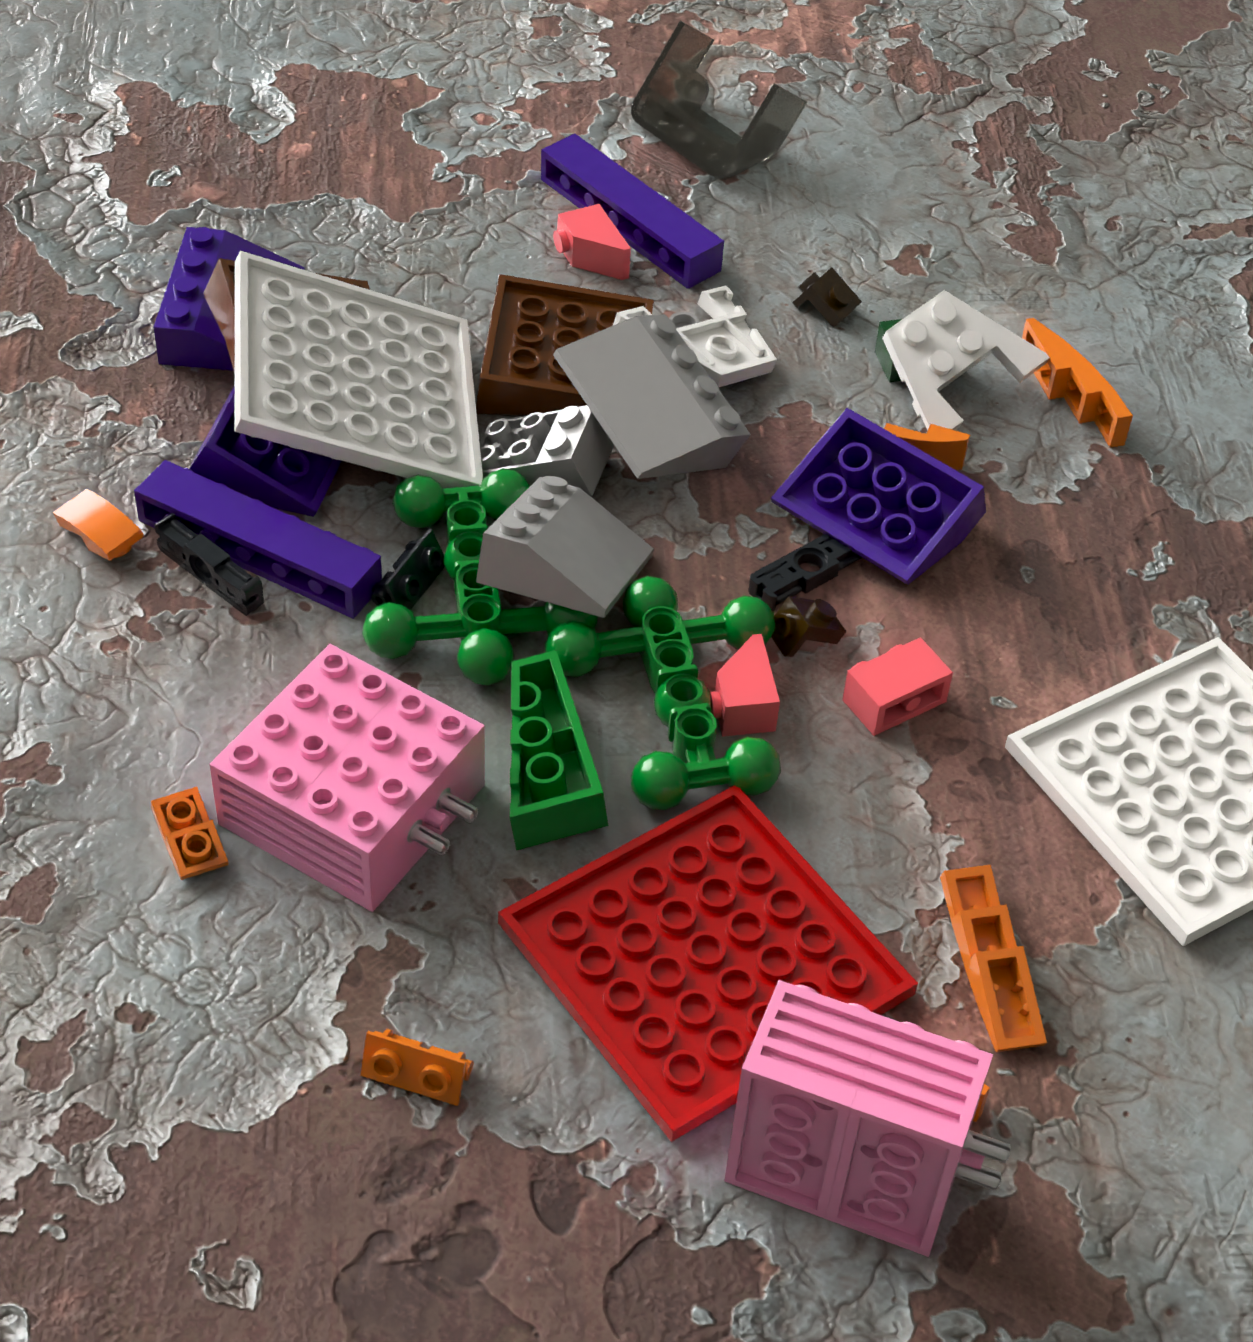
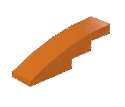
[1022,318,1133,448]
[940,865,1047,1053]

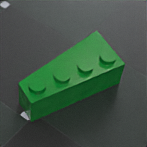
[509,650,609,851]

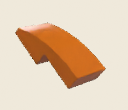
[884,423,970,470]
[53,489,144,561]
[151,786,228,880]

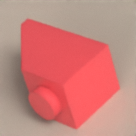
[553,204,631,280]
[710,634,780,737]

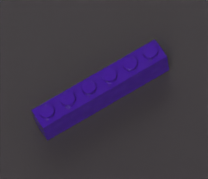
[541,133,724,289]
[134,460,382,619]

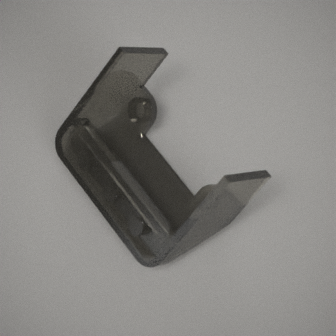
[631,20,808,180]

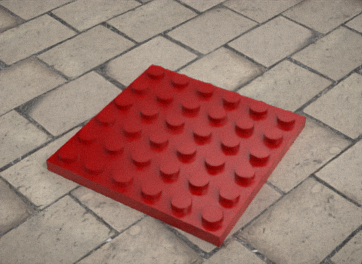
[498,785,918,1142]

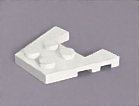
[613,286,777,387]
[882,290,1050,433]

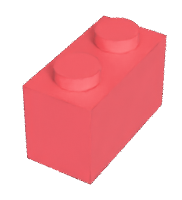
[842,637,953,736]

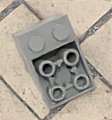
[480,405,614,496]

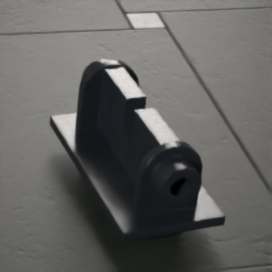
[371,529,445,610]

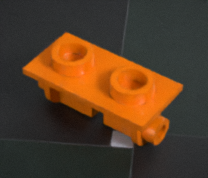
[360,1029,474,1106]

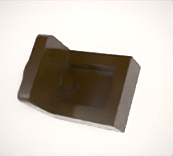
[792,267,862,328]
[771,596,847,657]

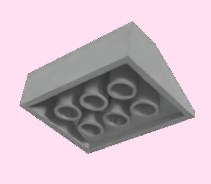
[553,314,751,479]
[476,476,654,618]

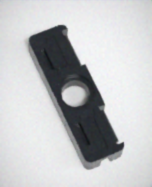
[154,513,264,616]
[748,534,862,611]

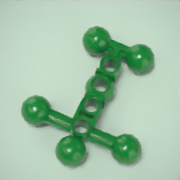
[362,468,598,686]
[545,576,781,810]

